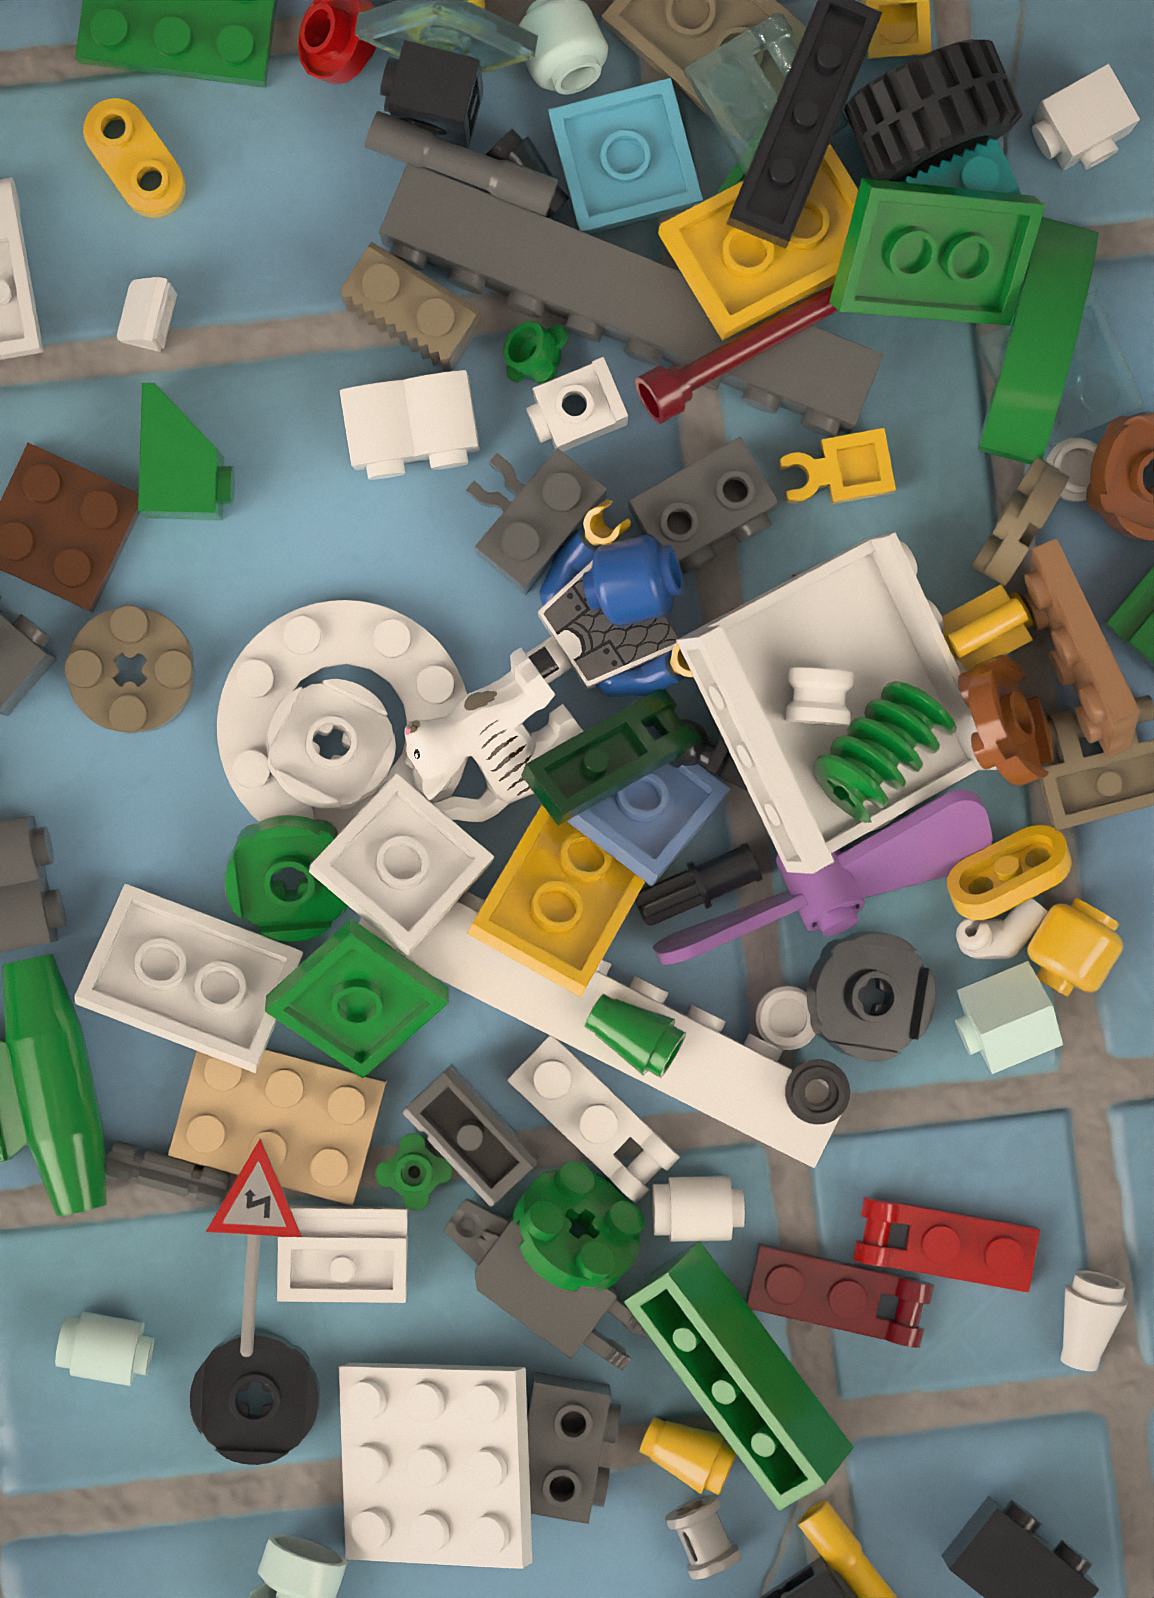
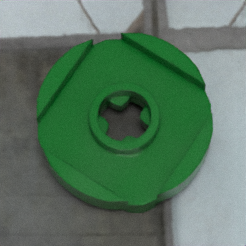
[225,815,348,942]
[513,1161,645,1292]

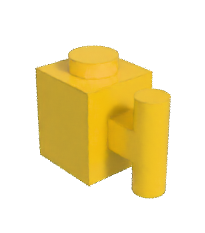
[942,584,1033,671]

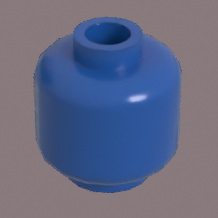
[583,534,684,626]

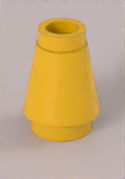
[639,1417,737,1495]

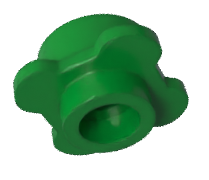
[503,321,568,385]
[376,1133,453,1211]

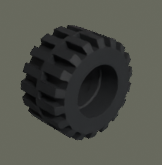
[844,39,1023,182]

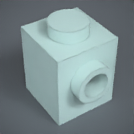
[955,961,1063,1074]

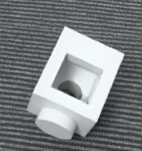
[526,357,628,452]

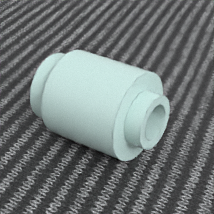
[55,1312,154,1386]

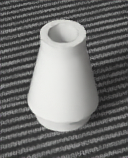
[1060,1270,1128,1371]

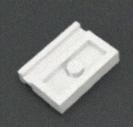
[277,1205,408,1303]

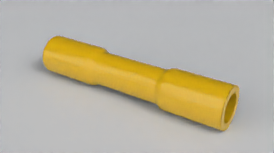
[797,1499,898,1598]

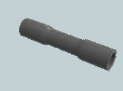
[365,111,559,216]

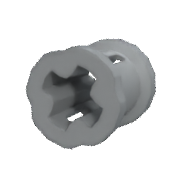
[665,1495,742,1580]

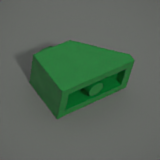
[138,383,235,520]

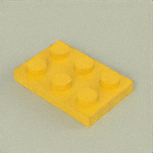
[658,143,858,341]
[467,804,645,997]

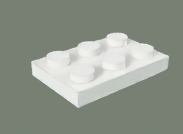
[75,884,304,1073]

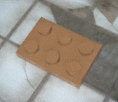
[1022,538,1140,758]

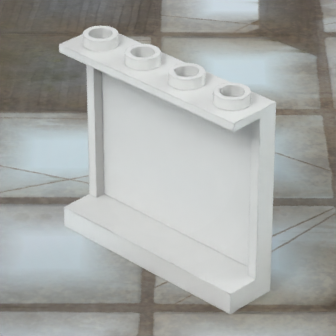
[676,532,997,874]

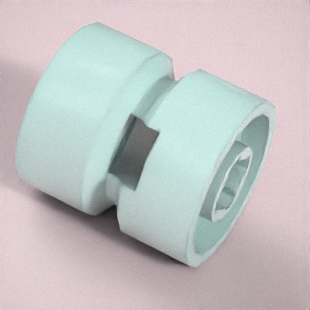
[249,1534,348,1598]

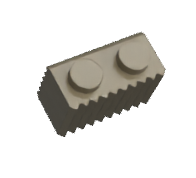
[340,242,482,372]

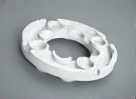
[217,600,469,834]

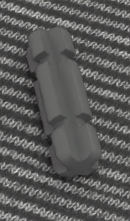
[105,1141,230,1205]

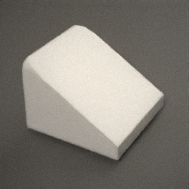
[117,277,177,352]

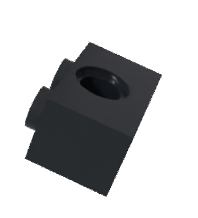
[380,40,484,148]

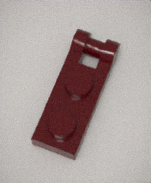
[746,1243,934,1348]

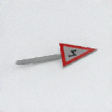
[206,1138,302,1357]

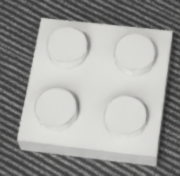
[309,773,494,956]

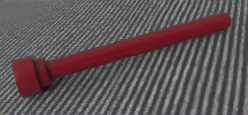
[635,284,838,424]

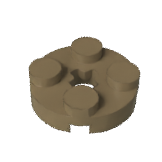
[971,456,1069,586]
[64,605,195,734]

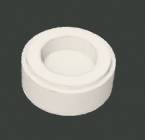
[755,986,815,1050]

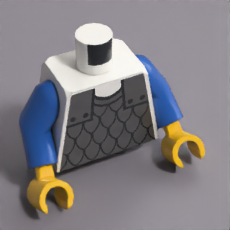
[526,500,694,697]

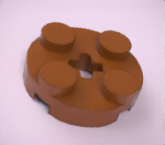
[1086,412,1154,541]
[958,655,1053,786]

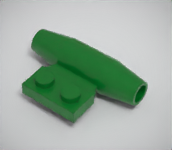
[0,954,107,1216]

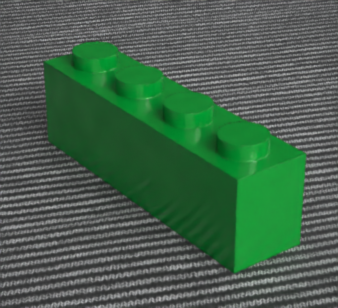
[623,1241,854,1511]

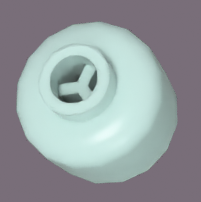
[515,0,608,95]

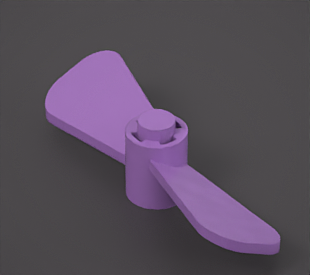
[653,789,992,965]

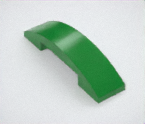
[977,217,1099,465]

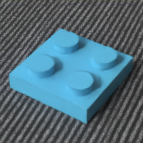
[548,78,703,235]

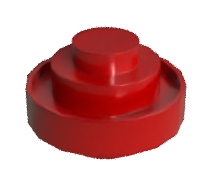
[298,0,378,85]

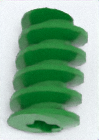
[813,681,957,823]

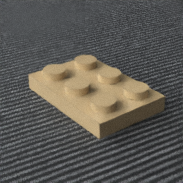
[168,1048,388,1206]

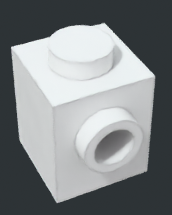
[1032,64,1140,171]

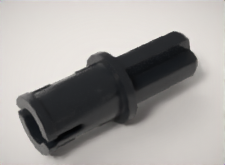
[635,842,763,926]

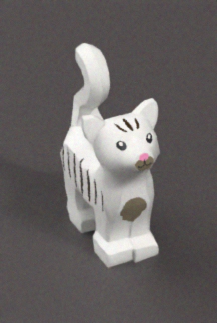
[404,647,583,822]

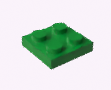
[265,918,449,1078]

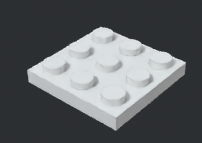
[339,1362,533,1569]

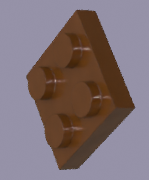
[0,443,140,612]

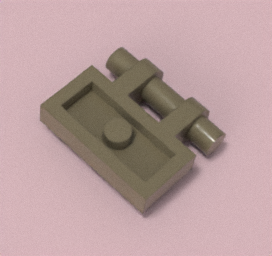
[1039,695,1154,831]

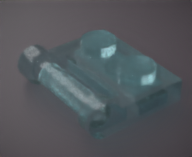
[684,13,849,176]

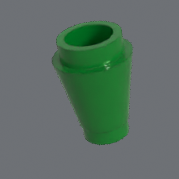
[585,994,686,1078]

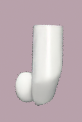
[956,898,1048,959]

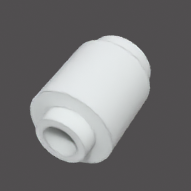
[652,1176,745,1242]

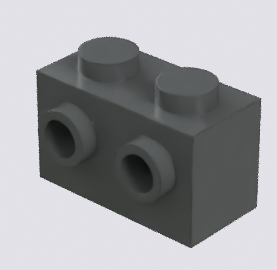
[628,437,779,575]
[527,1372,621,1524]

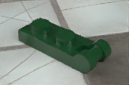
[521,689,703,826]

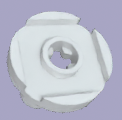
[266,679,396,810]

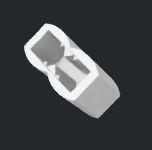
[340,370,480,480]

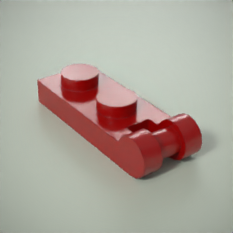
[852,1196,1040,1293]

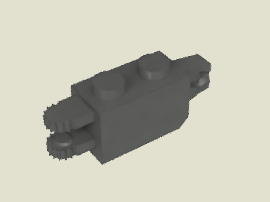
[444,1198,648,1370]

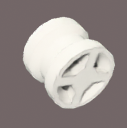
[785,667,854,726]

